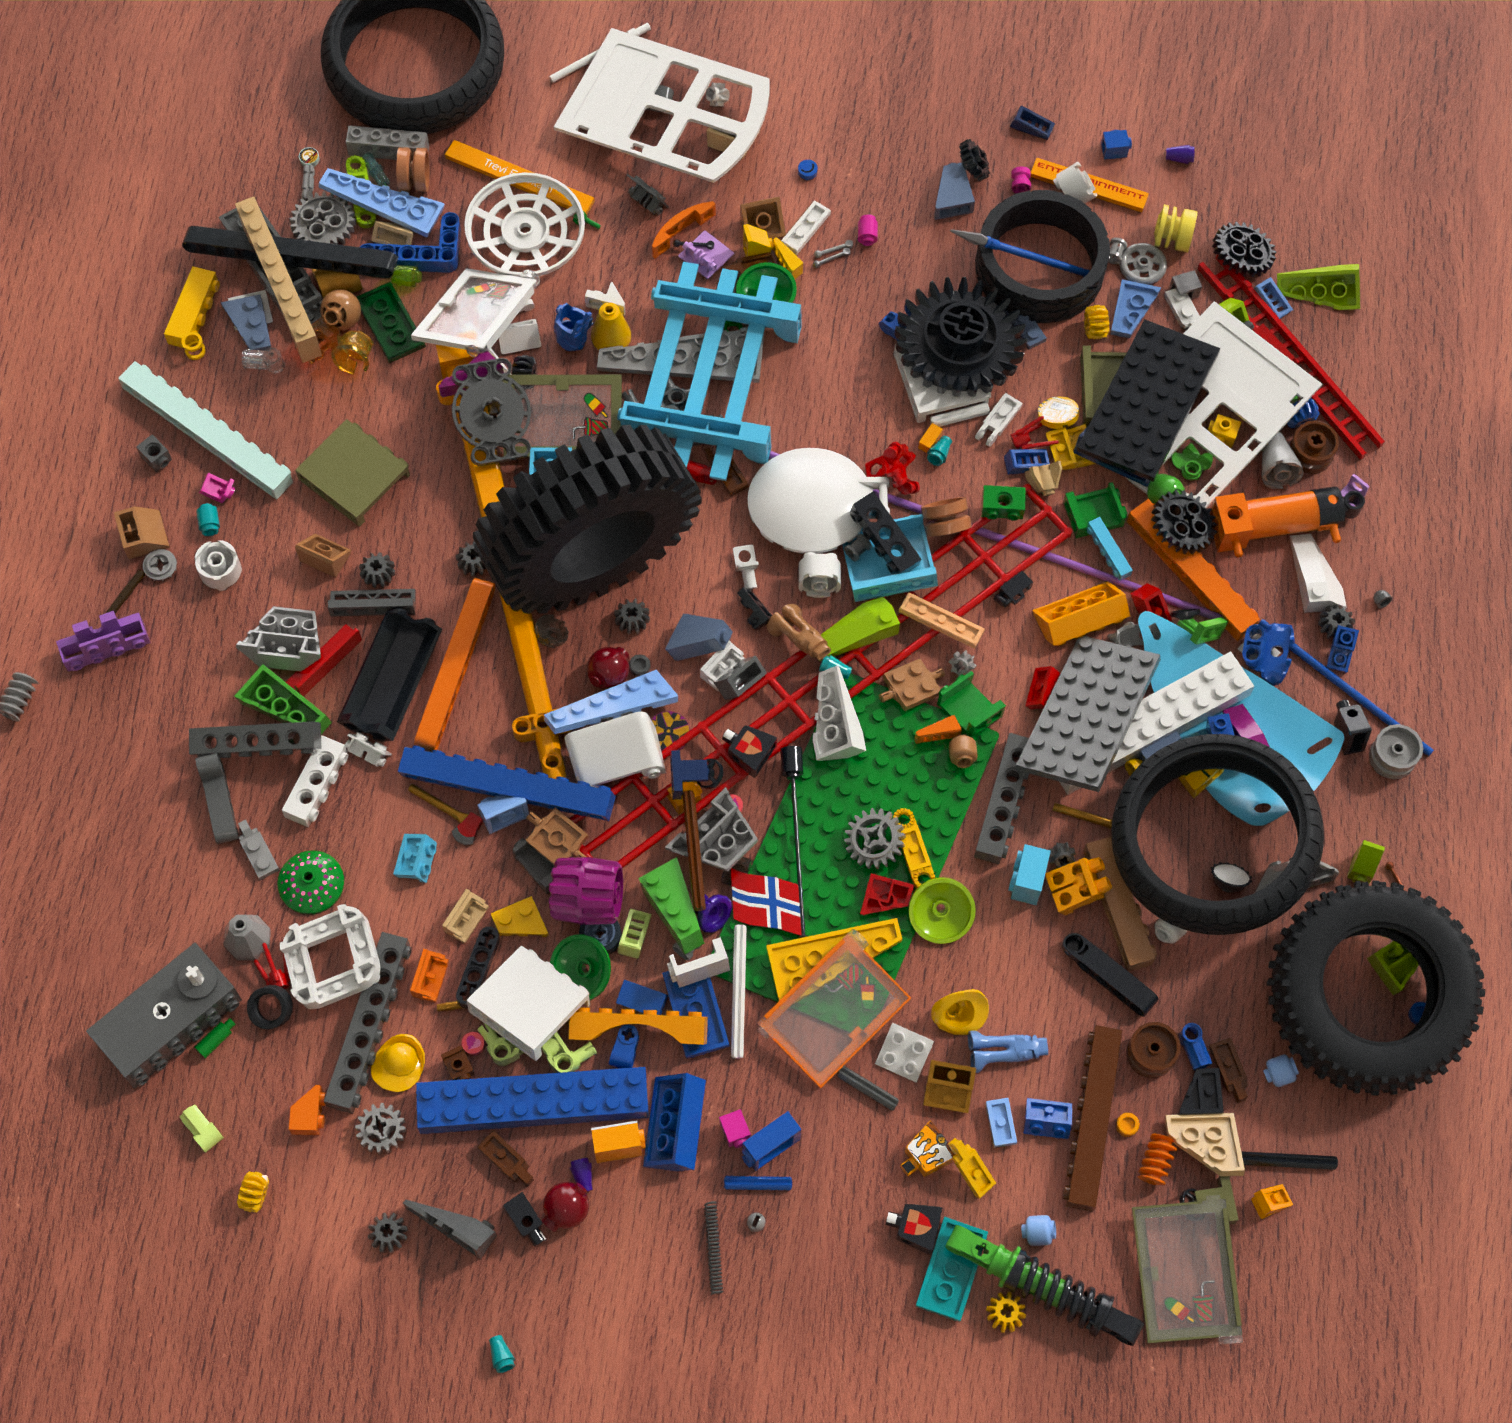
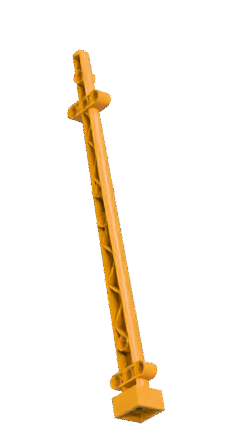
[436,333,572,779]

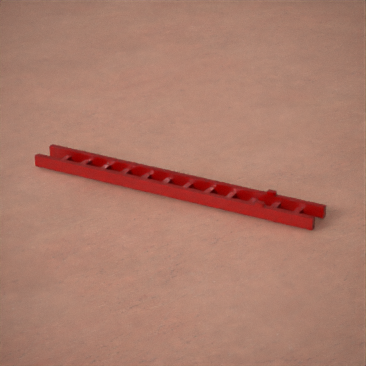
[1197,254,1385,460]

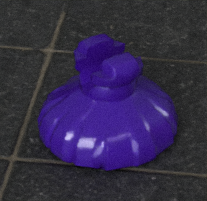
[694,894,732,933]

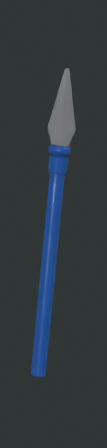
[950,229,1090,277]

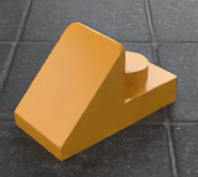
[1251,1184,1293,1219]

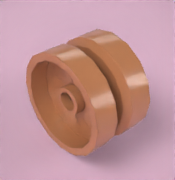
[396,147,430,192]
[921,497,972,536]

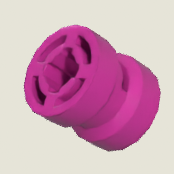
[1011,166,1031,194]

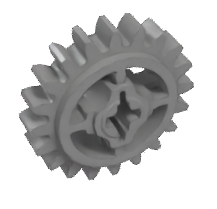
[844,808,906,869]

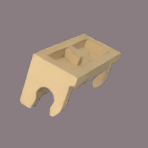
[442,889,489,944]

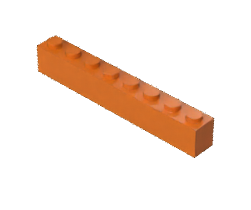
[1126,499,1260,642]

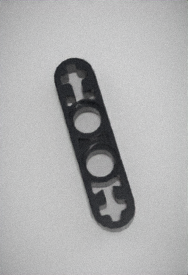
[456,926,500,1009]

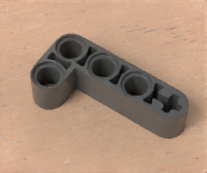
[195,753,239,845]

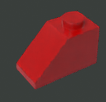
[1130,583,1173,623]

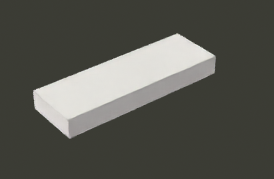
[781,201,831,255]

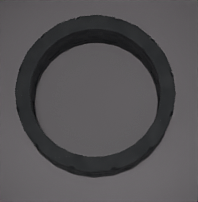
[975,190,1110,323]

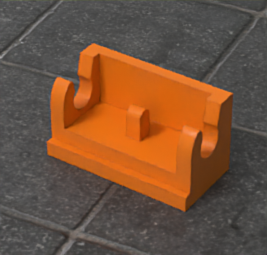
[410,949,449,1003]

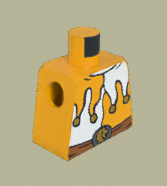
[900,1121,955,1177]

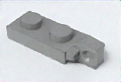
[238,820,280,880]

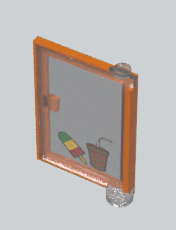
[757,929,911,1089]

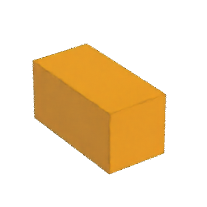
[918,423,943,453]

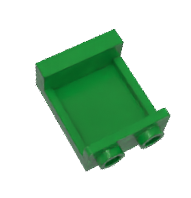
[1063,482,1127,538]

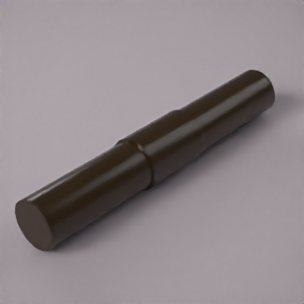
[106,569,146,614]

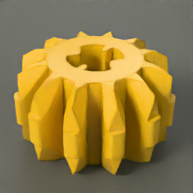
[1083,305,1110,339]
[237,1171,269,1213]
[986,1292,1026,1333]

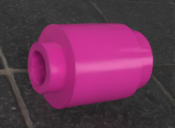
[858,215,878,246]

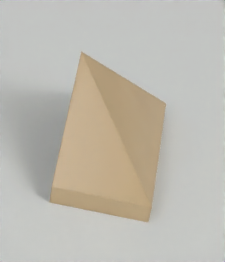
[371,221,413,245]

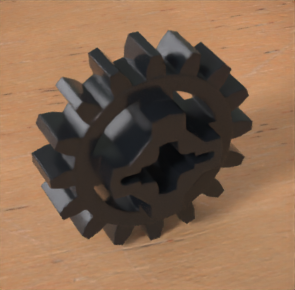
[959,139,990,181]

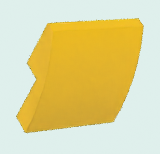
[1046,424,1096,470]

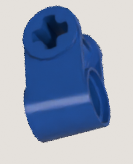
[609,1024,639,1068]

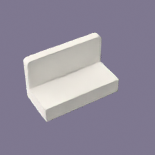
[499,319,541,354]

